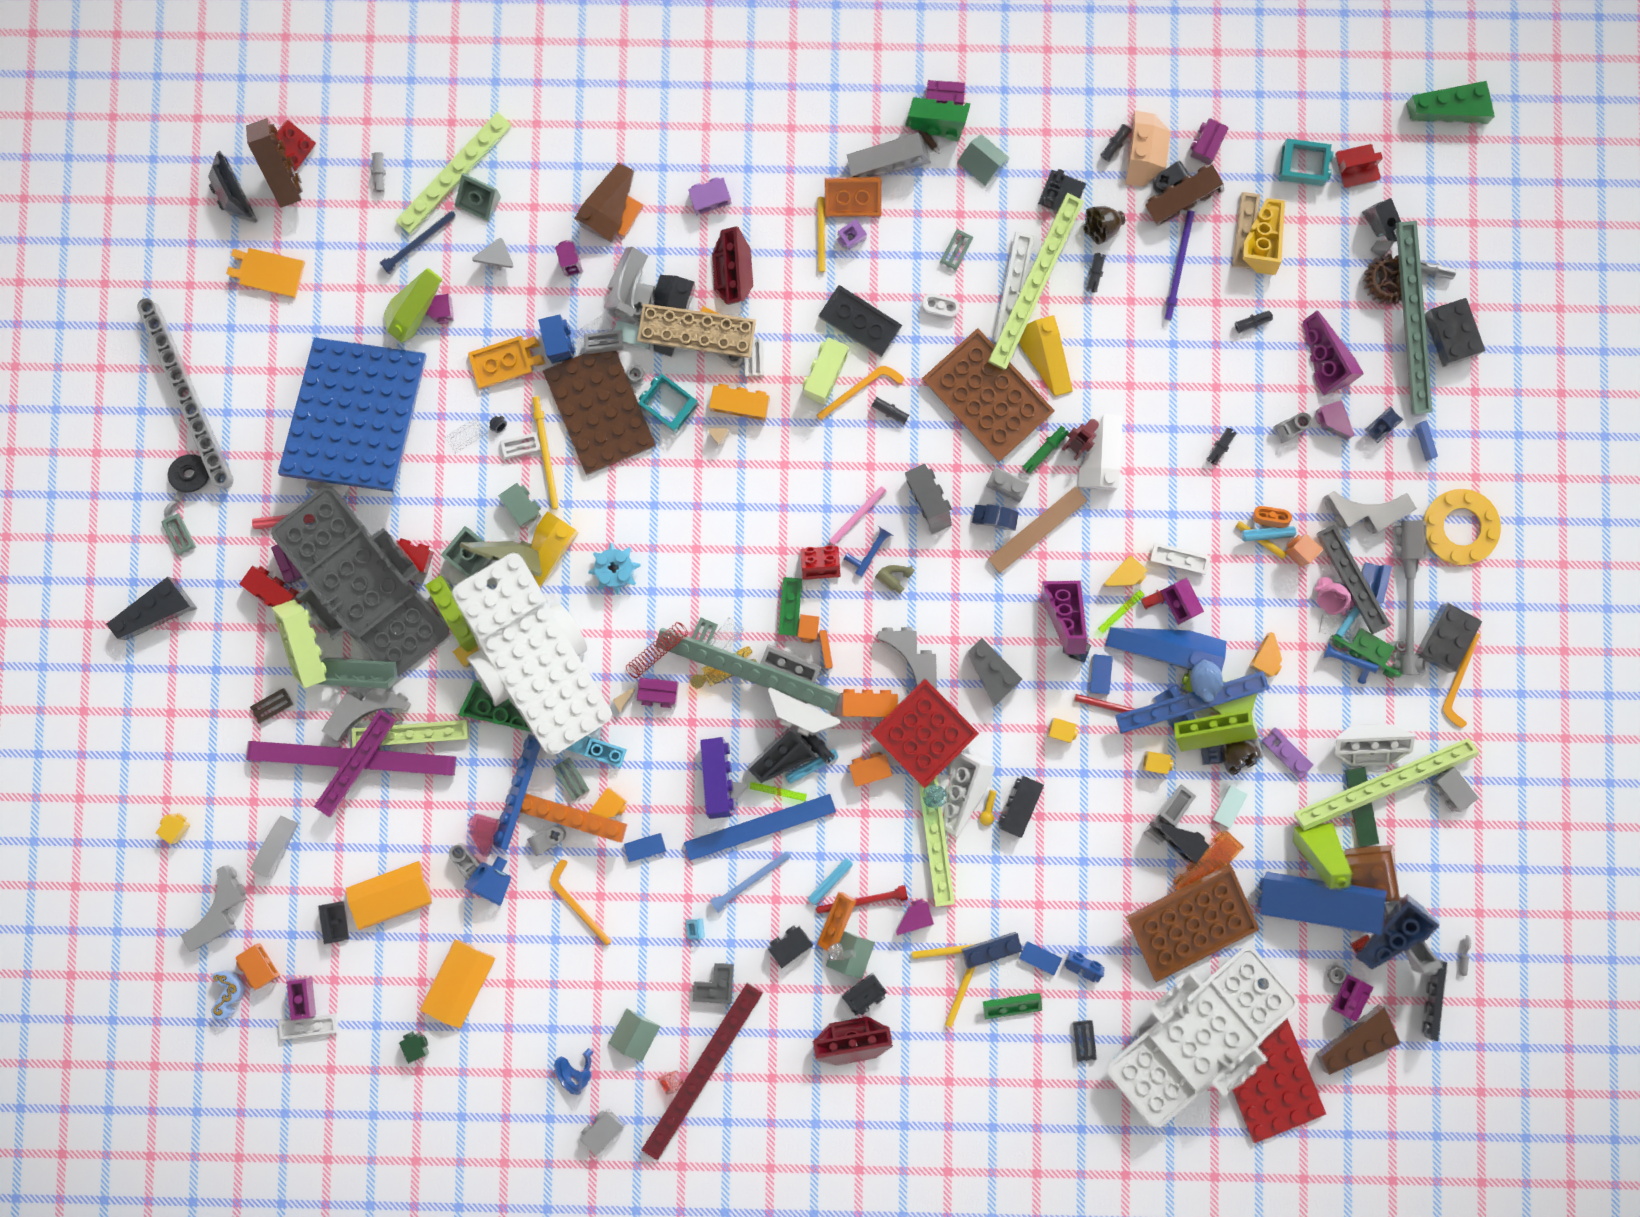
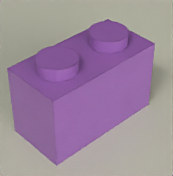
[688,177,732,216]

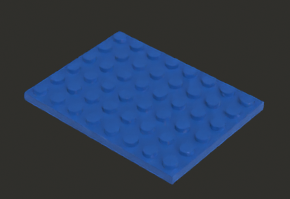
[278,337,427,492]

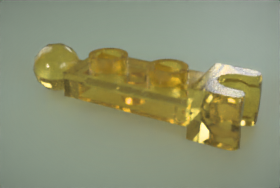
[690,646,757,689]

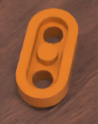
[1252,506,1292,528]

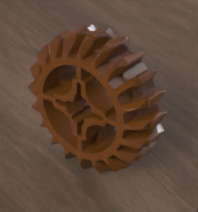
[1363,254,1402,306]

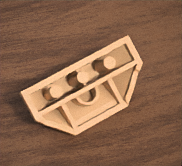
[1125,111,1171,187]

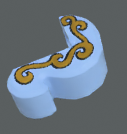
[210,970,245,1020]

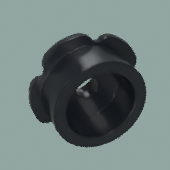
[489,416,507,433]

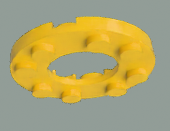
[1423,489,1501,565]

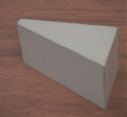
[1370,241,1395,257]

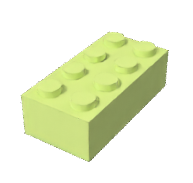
[272,600,327,688]

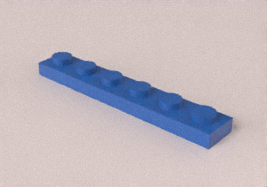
[493,734,541,850]

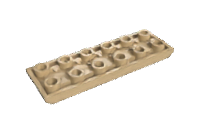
[637,303,756,358]

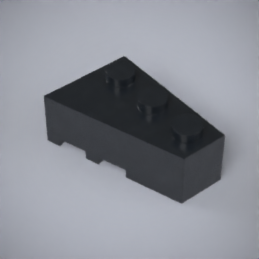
[747,728,817,784]

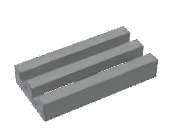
[584,330,624,354]

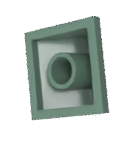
[957,134,1010,186]
[455,173,501,221]
[826,931,875,979]
[608,1008,661,1061]

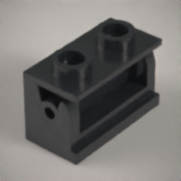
[768,925,813,969]
[842,972,887,1016]

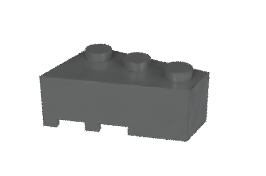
[904,463,952,535]

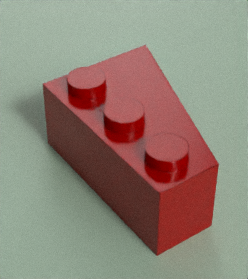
[239,565,302,607]

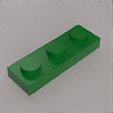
[778,577,802,636]
[982,993,1042,1020]

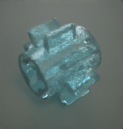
[922,784,947,810]

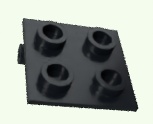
[1038,169,1087,212]

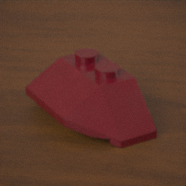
[712,226,754,305]
[813,1016,893,1065]

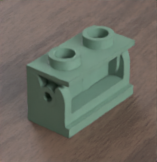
[498,483,541,529]

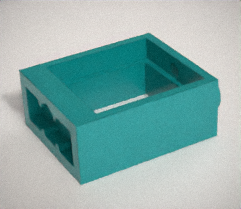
[1278,138,1334,186]
[638,373,699,433]

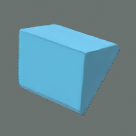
[686,918,705,939]

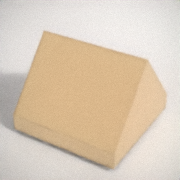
[708,428,729,446]

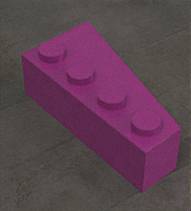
[1041,580,1087,654]

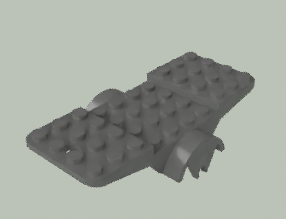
[271,487,449,676]

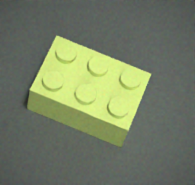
[802,337,849,405]

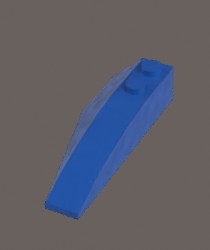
[1105,627,1227,673]

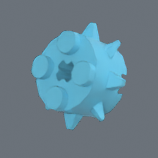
[588,543,641,595]

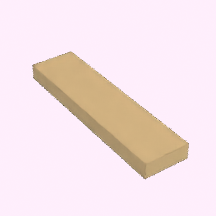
[1232,192,1261,269]

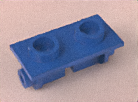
[1063,950,1105,983]

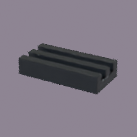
[1072,1020,1097,1062]

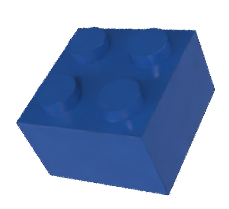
[538,314,576,364]

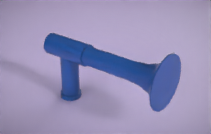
[843,525,894,577]
[1322,642,1379,684]

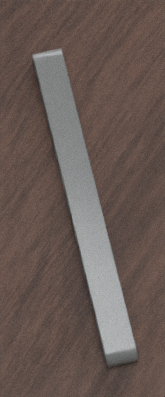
[137,298,234,489]

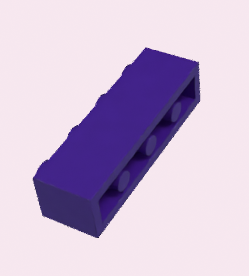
[700,737,735,819]

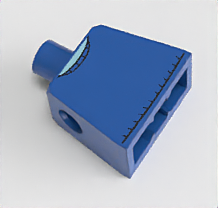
[464,856,511,906]

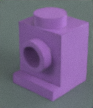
[837,219,867,250]

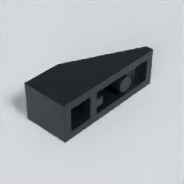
[1149,821,1210,864]

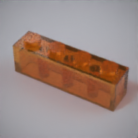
[1171,830,1244,891]

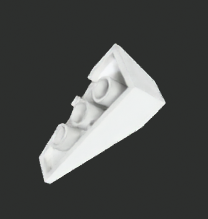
[1078,414,1123,491]
[943,752,996,836]

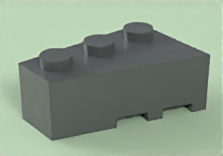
[967,638,1023,707]

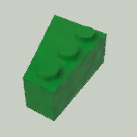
[905,97,971,142]

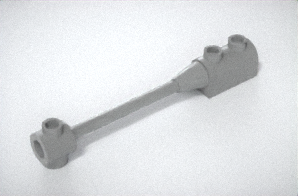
[1395,520,1427,675]

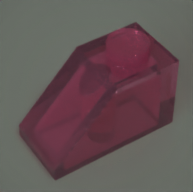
[468,813,499,857]

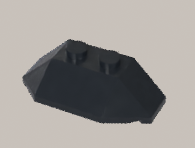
[208,150,258,223]

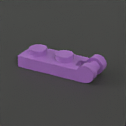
[1261,727,1314,779]

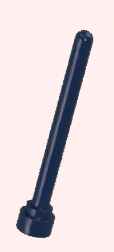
[379,211,456,274]

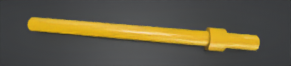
[532,396,559,509]

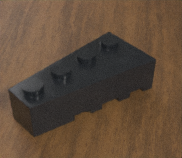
[106,576,197,641]

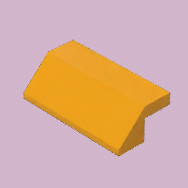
[346,861,432,931]
[420,939,496,1029]

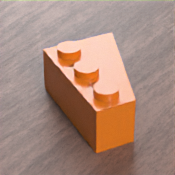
[830,689,898,717]

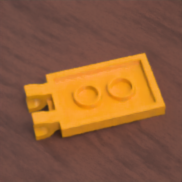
[226,248,305,298]
[468,335,546,390]

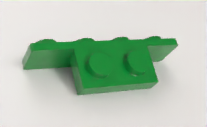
[1329,628,1402,679]

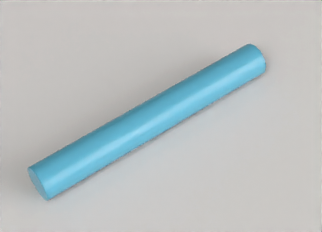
[1335,591,1374,638]

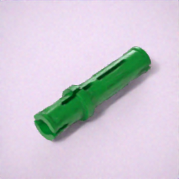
[1021,425,1069,475]

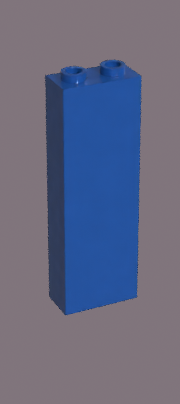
[1257,871,1387,935]

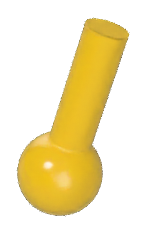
[979,790,997,826]

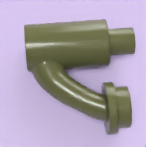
[875,565,915,594]

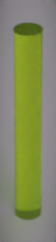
[1098,590,1145,634]
[749,782,807,802]

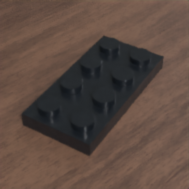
[818,285,902,358]
[1421,959,1448,1042]

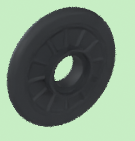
[167,454,209,493]

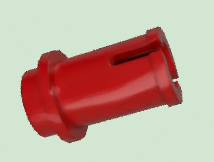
[1141,590,1166,610]

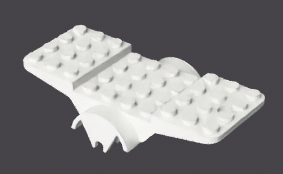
[452,553,612,755]
[1107,947,1299,1128]

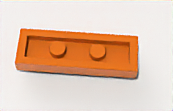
[817,892,856,954]

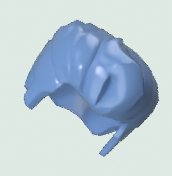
[1190,659,1223,702]

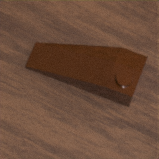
[574,162,635,243]

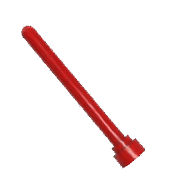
[816,885,908,914]

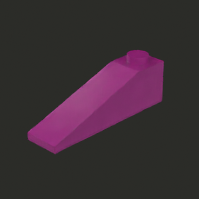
[1302,310,1364,395]

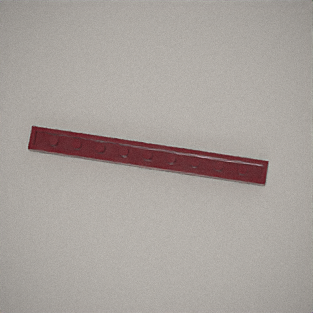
[641,982,763,1161]

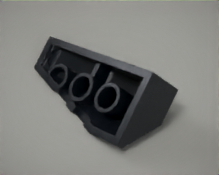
[654,275,696,357]

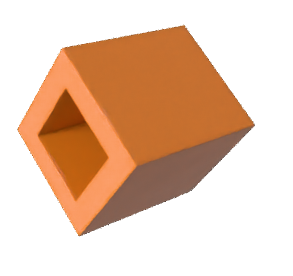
[798,614,820,643]

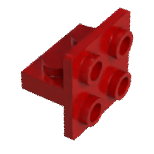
[276,119,316,172]
[1335,144,1383,188]
[801,545,841,580]

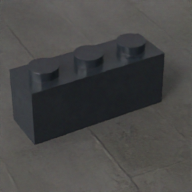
[997,775,1044,838]

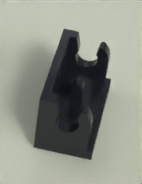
[318,901,350,944]

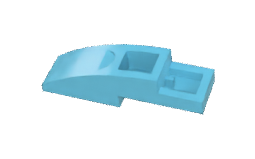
[565,736,627,768]

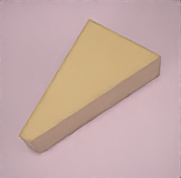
[613,688,635,713]

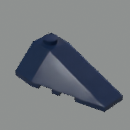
[1356,894,1440,970]

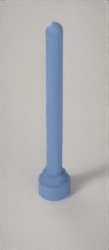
[710,851,791,913]

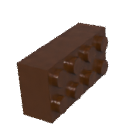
[246,118,303,208]

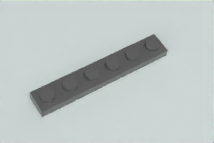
[1316,525,1391,635]

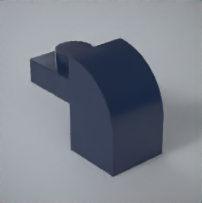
[972,504,1019,531]

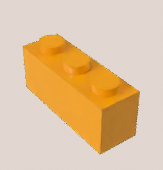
[709,384,770,421]

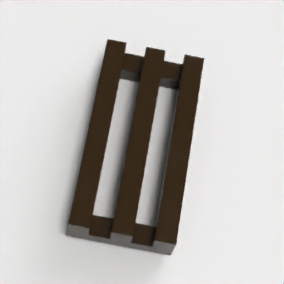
[250,688,294,724]

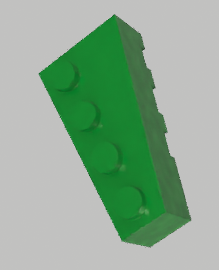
[1406,80,1495,124]
[458,680,532,732]

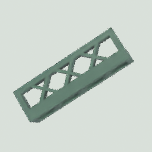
[317,658,398,689]

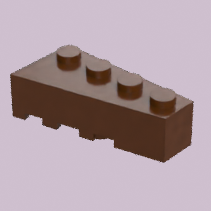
[1145,164,1224,227]
[1315,1004,1401,1075]

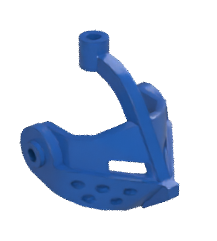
[554,1048,594,1095]

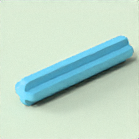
[1241,526,1297,542]
[785,749,839,784]
[808,858,853,905]

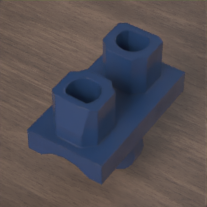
[1364,406,1404,444]

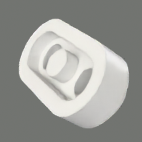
[922,293,960,318]

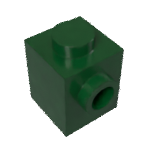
[398,1031,430,1064]

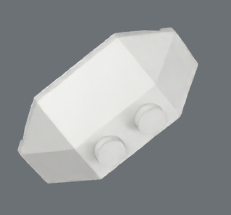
[768,688,841,736]
[1335,724,1415,767]

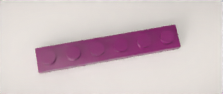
[313,709,397,818]

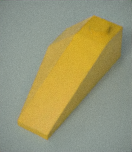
[1243,198,1285,276]
[1019,315,1073,397]
[531,511,579,588]

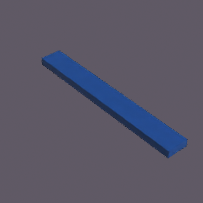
[1114,671,1269,734]
[684,794,836,861]

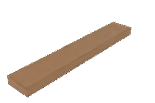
[987,486,1088,574]

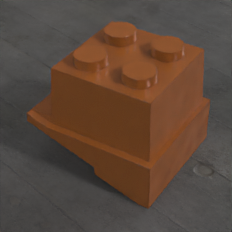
[1344,845,1400,902]

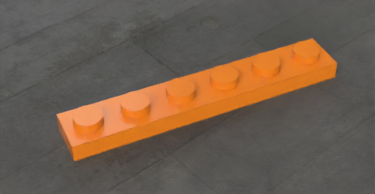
[520,793,628,843]

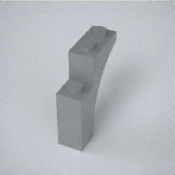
[603,247,648,318]
[1324,491,1417,534]
[878,627,937,690]
[321,687,411,742]
[180,865,247,952]
[1384,897,1442,976]

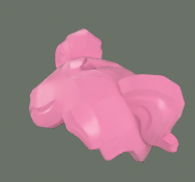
[1315,577,1354,616]

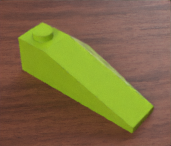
[383,268,443,343]

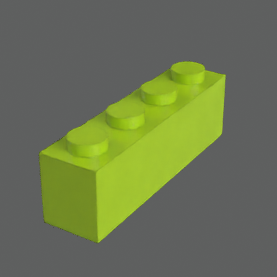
[425,575,478,652]
[1174,709,1258,752]

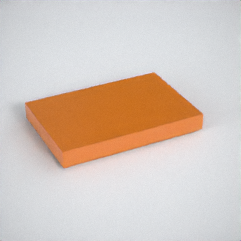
[824,177,881,217]

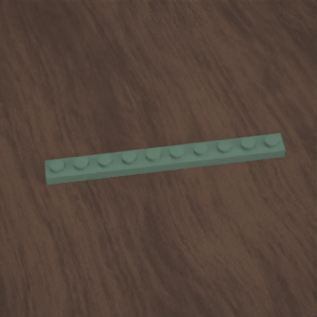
[1396,220,1433,414]
[656,627,840,712]

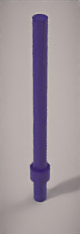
[1164,210,1195,321]

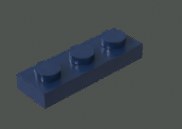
[961,931,1023,969]

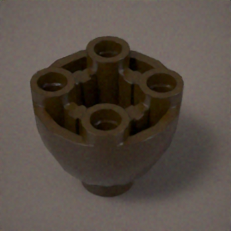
[1083,206,1126,245]
[1222,740,1262,776]

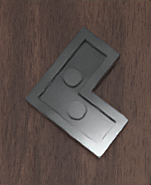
[692,963,734,1004]

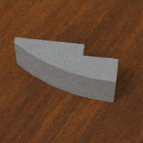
[1143,784,1196,844]
[250,815,299,877]

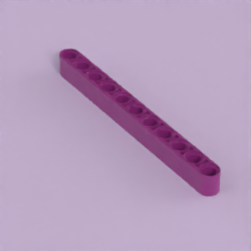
[246,741,457,776]

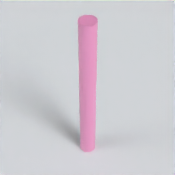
[829,486,886,546]

